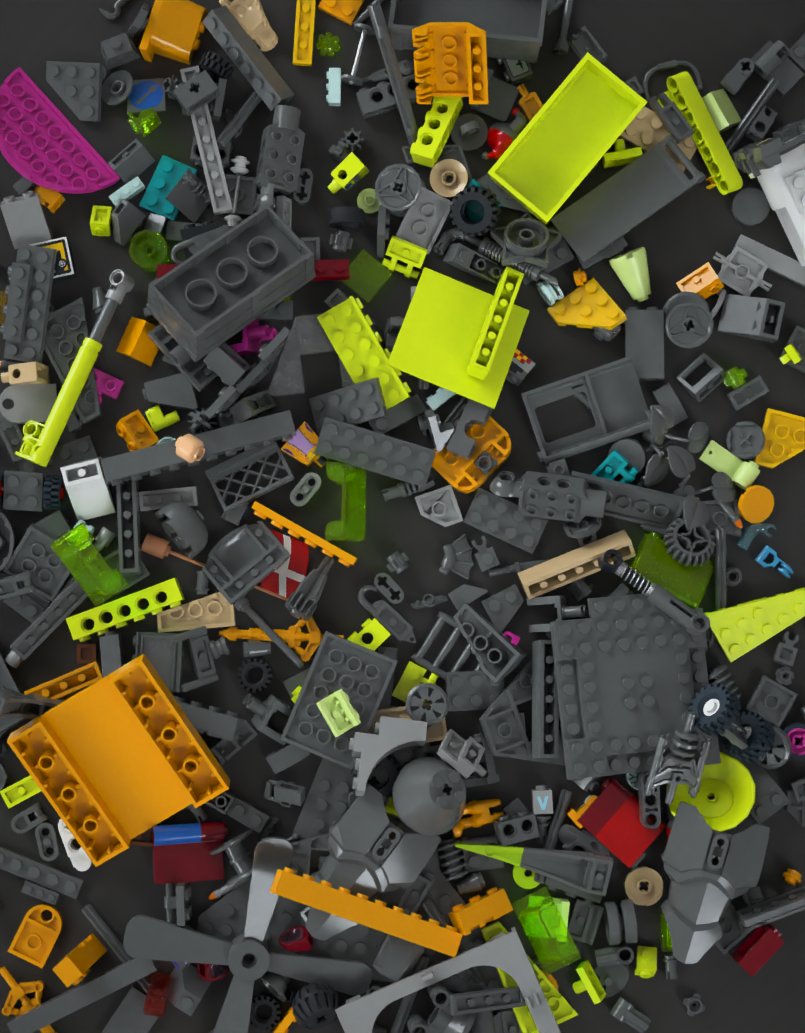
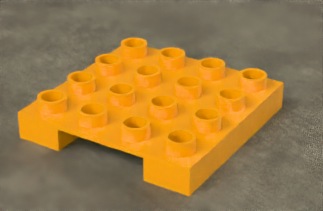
[7,654,230,867]

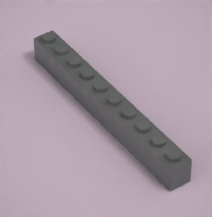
[100,410,296,486]

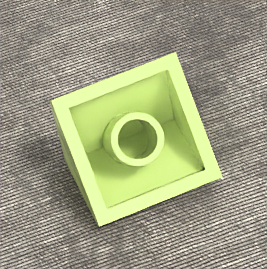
[702,89,742,134]

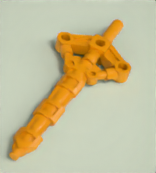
[219,616,344,662]
[0,966,58,1033]

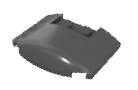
[202,521,291,605]

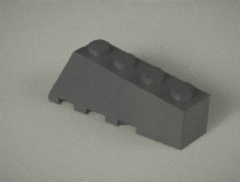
[174,696,243,741]

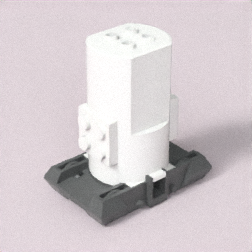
[730,119,805,266]

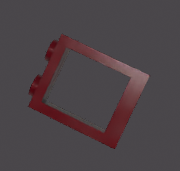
[731,924,785,977]

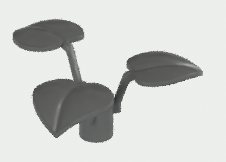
[642,405,710,487]
[666,446,737,530]

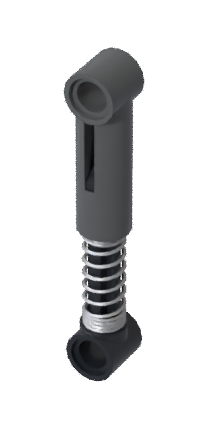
[598,549,710,636]

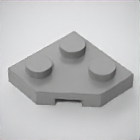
[415,485,464,527]

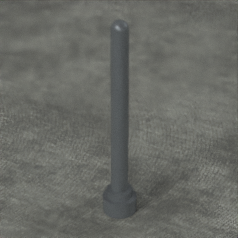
[553,0,573,55]
[234,596,304,668]

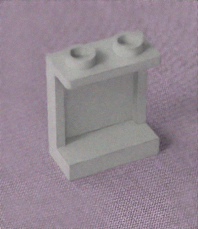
[0,191,53,249]

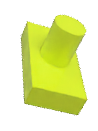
[602,139,643,168]
[573,960,606,1004]

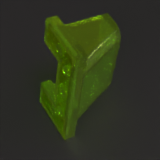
[50,522,128,607]
[511,886,581,976]

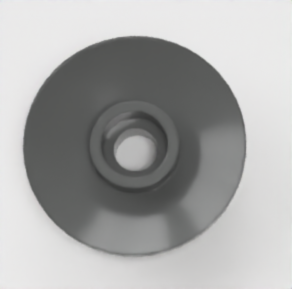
[101,70,133,105]

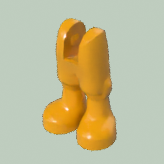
[452,799,504,838]

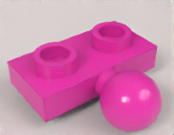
[94,368,124,404]

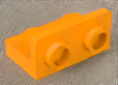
[676,262,724,299]
[116,409,160,452]

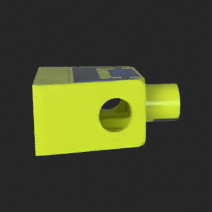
[327,152,369,194]

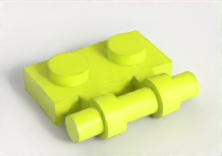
[382,236,428,279]
[392,661,439,703]

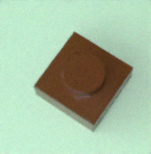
[77,644,98,664]

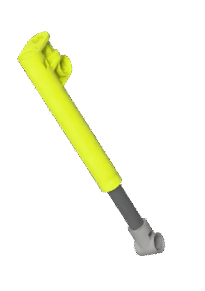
[15,269,135,467]

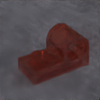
[143,972,171,1017]

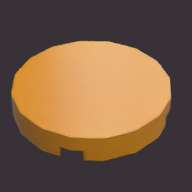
[738,485,774,523]

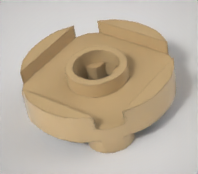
[624,866,663,906]

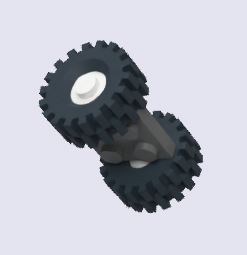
[688,683,775,763]

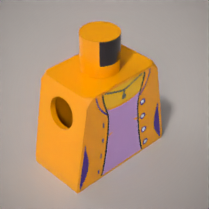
[281,421,329,468]

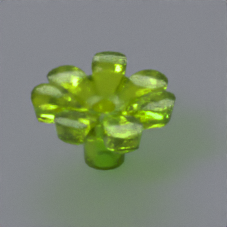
[315,32,340,56]

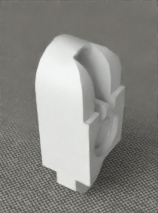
[58,819,92,871]

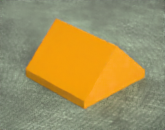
[116,317,159,367]

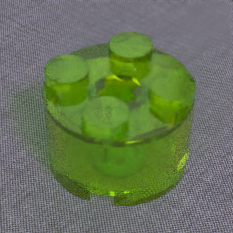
[129,230,170,272]

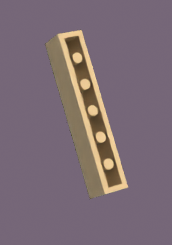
[518,530,636,600]

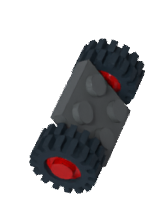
[0,470,65,512]

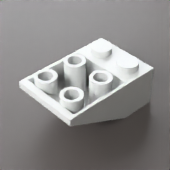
[60,457,116,521]

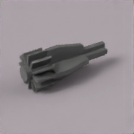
[187,408,218,435]
[285,555,334,620]

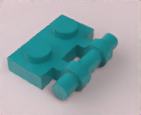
[591,449,639,483]

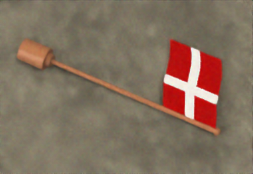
[141,528,309,601]

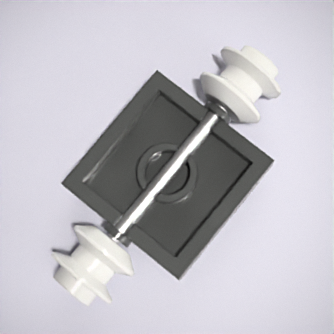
[223,156,257,227]

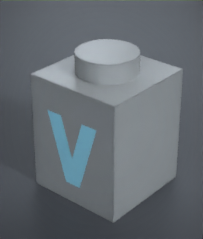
[531,785,553,814]

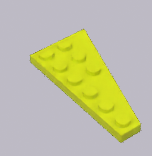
[703,587,805,662]
[480,921,578,1033]

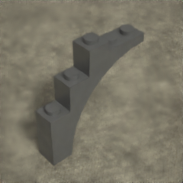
[0,688,67,719]

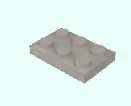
[395,187,453,254]

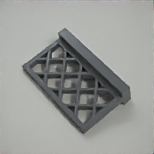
[205,441,295,513]

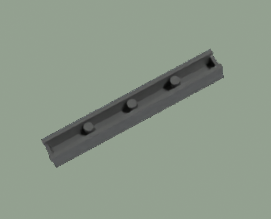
[7,958,159,1033]

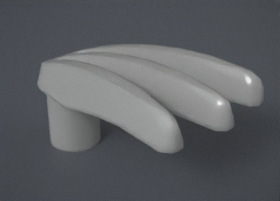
[711,289,726,318]

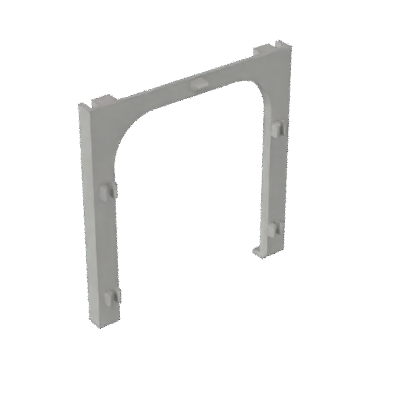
[335,927,561,1033]

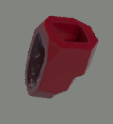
[279,926,314,952]
[197,963,231,981]

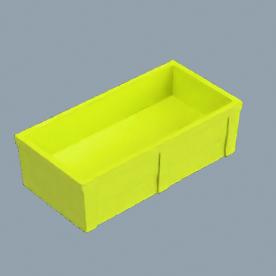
[488,52,647,225]

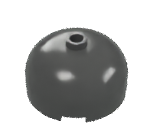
[155,502,208,559]

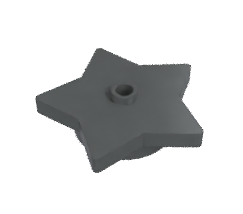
[490,213,563,269]

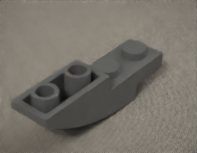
[205,790,270,834]

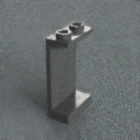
[623,307,664,381]

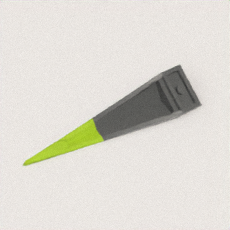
[454,842,614,896]

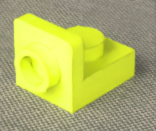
[90,205,113,236]

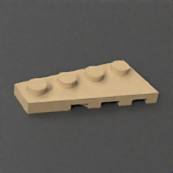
[157,592,236,633]

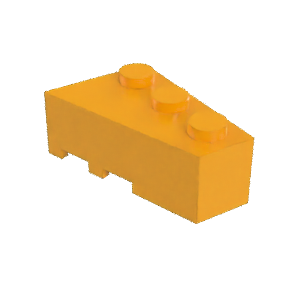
[448,886,513,935]
[52,933,107,988]

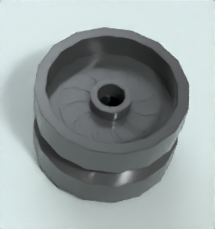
[603,899,637,945]

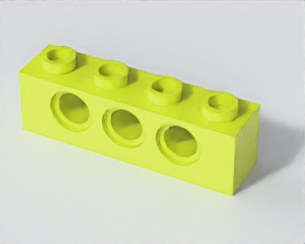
[410,97,463,168]

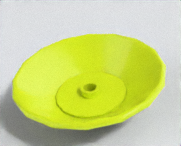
[666,752,756,832]

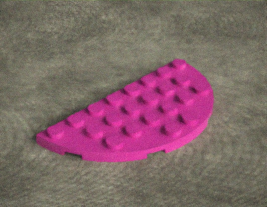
[0,67,120,194]

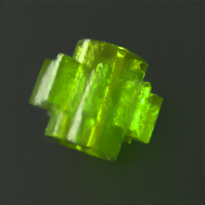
[723,366,748,389]

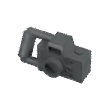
[264,779,305,808]

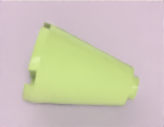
[609,247,651,302]

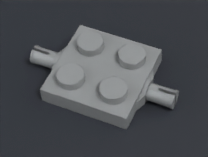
[712,245,772,296]

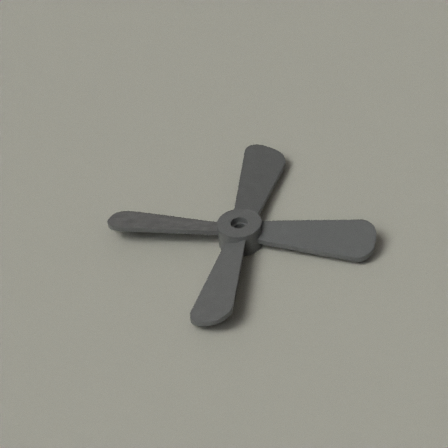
[123,837,373,1033]

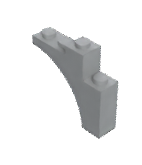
[349,716,427,796]

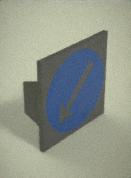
[127,78,166,114]

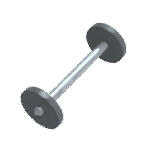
[341,23,375,86]

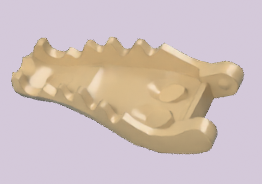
[219,0,278,51]

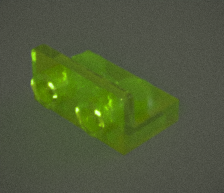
[127,107,161,137]

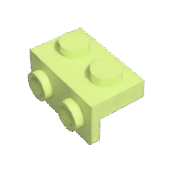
[316,689,361,737]

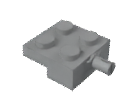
[437,729,487,779]

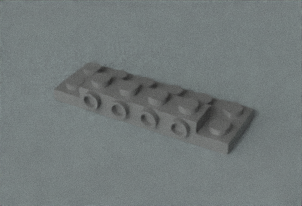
[0,243,57,364]

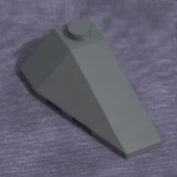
[453,603,527,683]

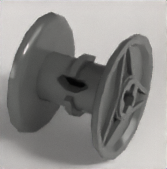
[375,164,427,218]
[663,291,714,348]
[210,829,253,886]

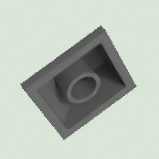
[160,964,212,1016]

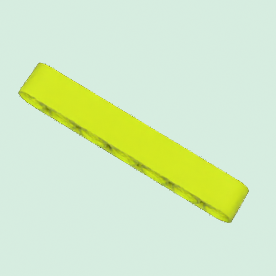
[666,71,743,195]

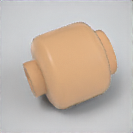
[175,434,205,463]

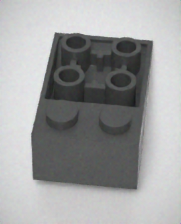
[717,294,786,343]

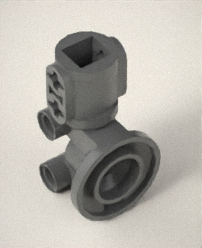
[406,981,476,1033]

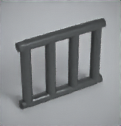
[411,611,482,681]

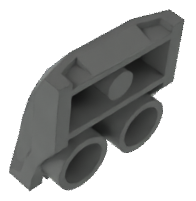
[373,934,426,982]

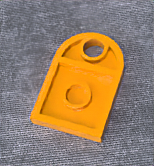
[7,904,63,968]

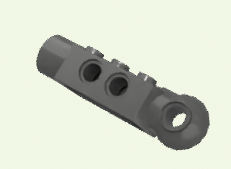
[252,105,305,211]
[490,471,607,523]

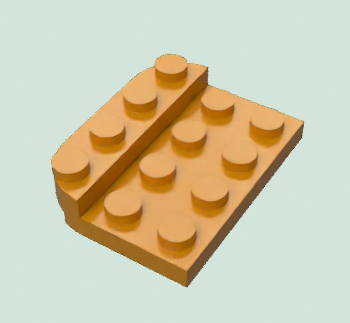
[432,416,512,494]

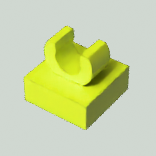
[779,343,803,364]

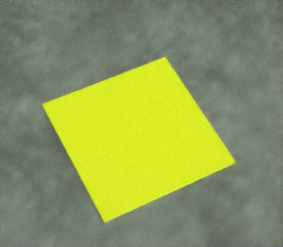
[387,267,529,409]

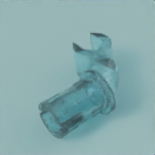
[736,523,777,551]

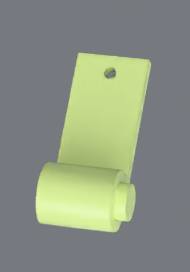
[699,440,760,491]

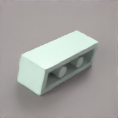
[326,68,341,106]
[109,176,146,207]
[426,387,456,412]

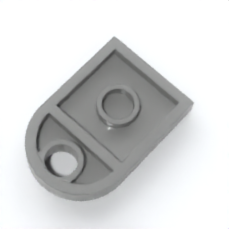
[0,384,57,424]

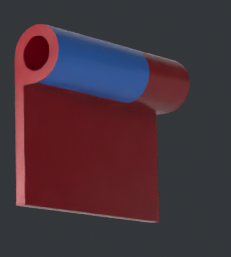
[152,821,228,884]

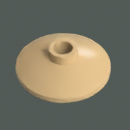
[430,159,468,197]

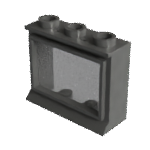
[132,632,184,692]

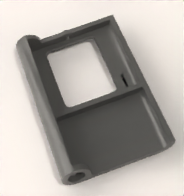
[521,356,651,465]

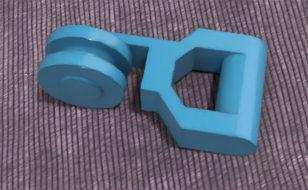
[755,545,794,579]

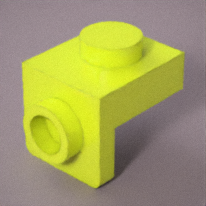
[635,946,657,978]

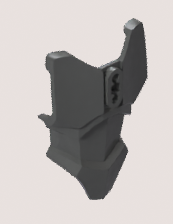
[305,784,441,941]
[660,801,770,964]

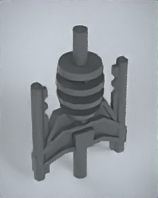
[645,712,712,804]

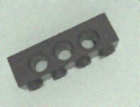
[356,72,425,119]

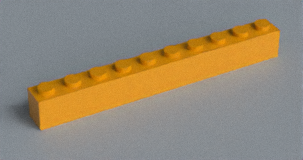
[270,867,463,957]

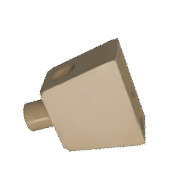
[1,361,50,385]

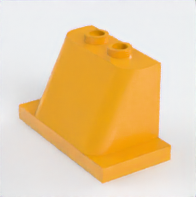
[139,0,208,65]

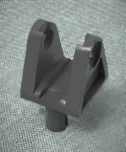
[526,595,588,633]
[243,693,293,746]

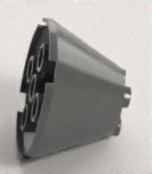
[392,757,466,836]

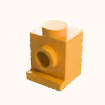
[34,185,66,214]

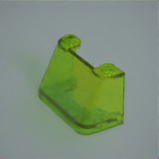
[325,462,366,543]
[628,532,715,609]

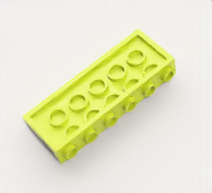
[317,296,411,410]

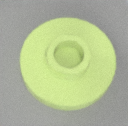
[357,188,382,214]

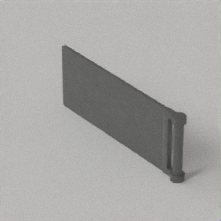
[551,134,706,262]

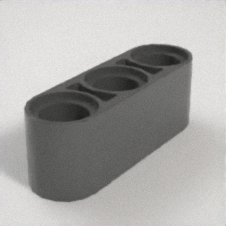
[638,771,661,829]

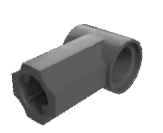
[594,943,634,967]
[610,996,651,1033]

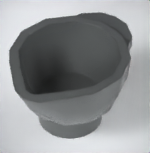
[260,972,291,1002]

